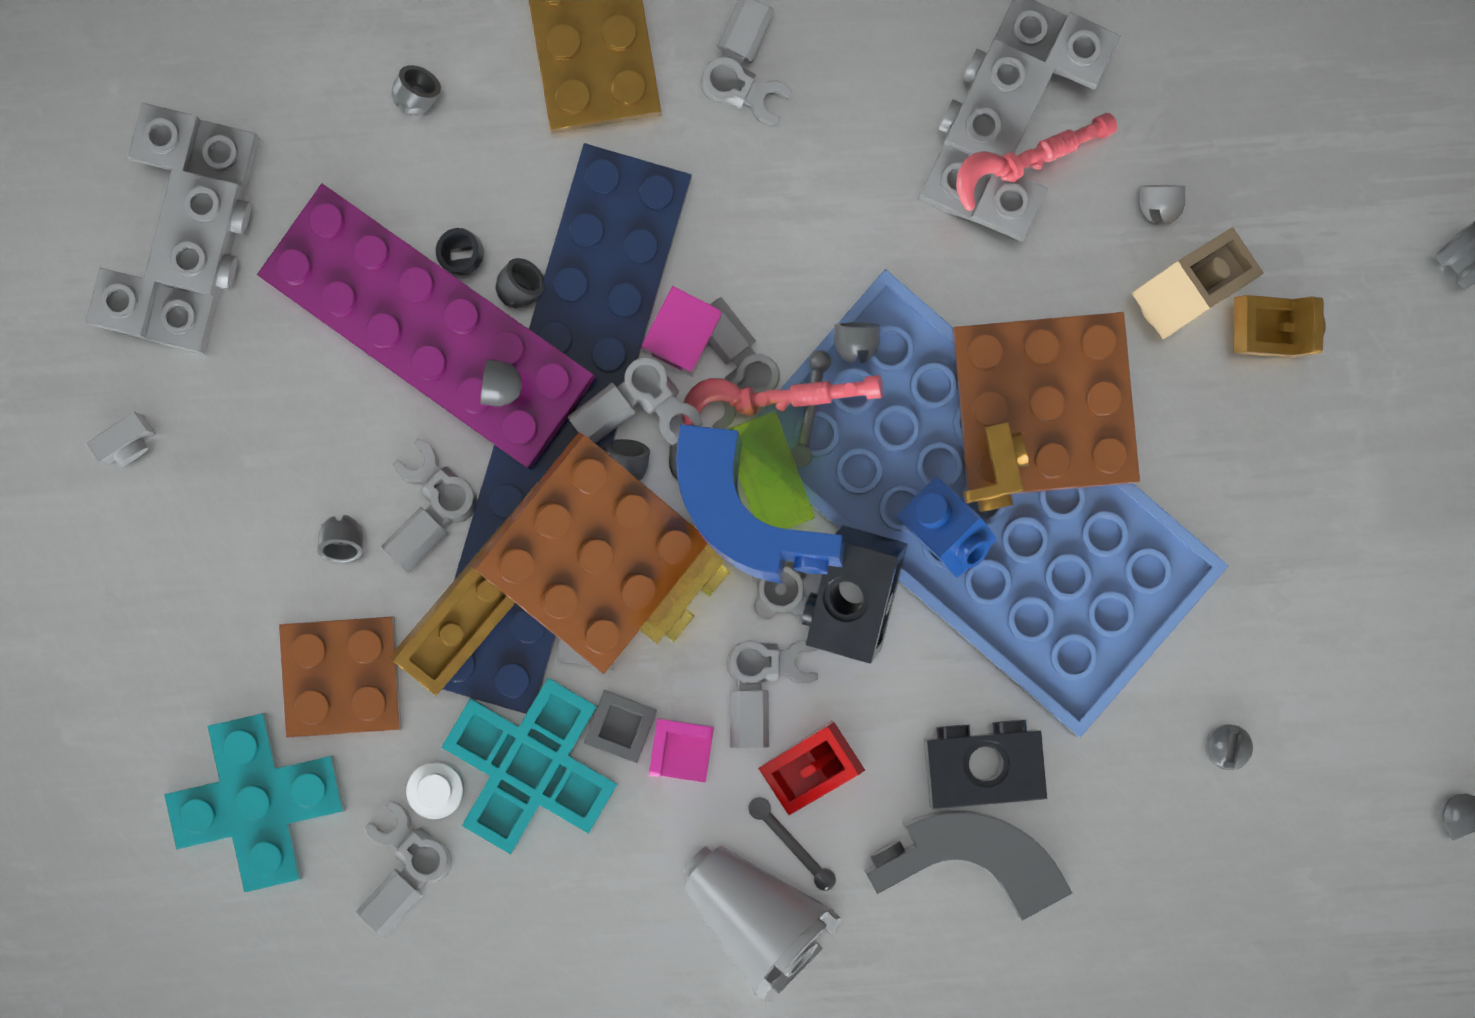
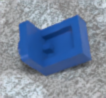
[896,476,996,577]

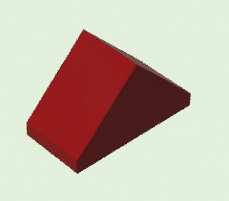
[758,720,865,815]

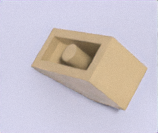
[1132,227,1264,340]

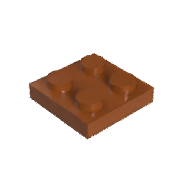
[279,616,402,738]

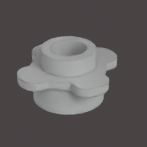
[752,561,808,619]

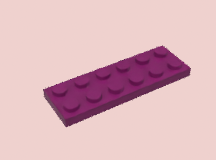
[257,183,597,470]

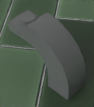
[864,810,1073,921]

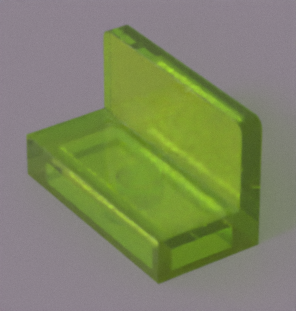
[728,411,815,529]

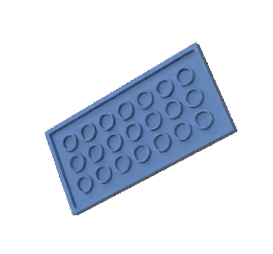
[740,269,1229,738]

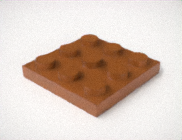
[952,312,1140,494]
[470,432,708,674]

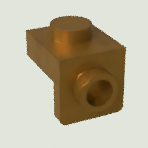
[1233,295,1326,358]
[963,422,1029,512]

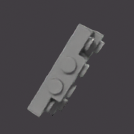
[918,0,1121,242]
[86,102,260,355]

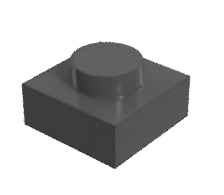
[584,690,657,763]

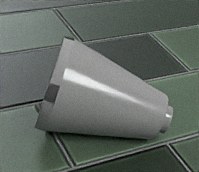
[683,846,842,1003]

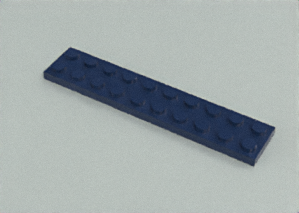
[442,143,692,714]

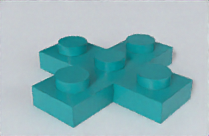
[441,678,618,855]
[164,713,345,893]

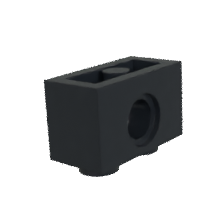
[802,525,908,664]
[924,719,1047,809]

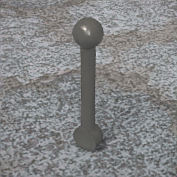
[790,350,831,467]
[748,797,836,891]

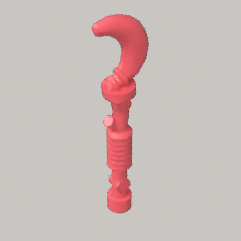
[956,113,1117,211]
[682,375,883,426]

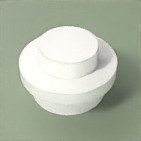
[406,762,464,819]

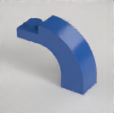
[676,424,845,583]

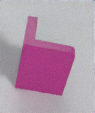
[641,286,721,377]
[648,718,714,783]

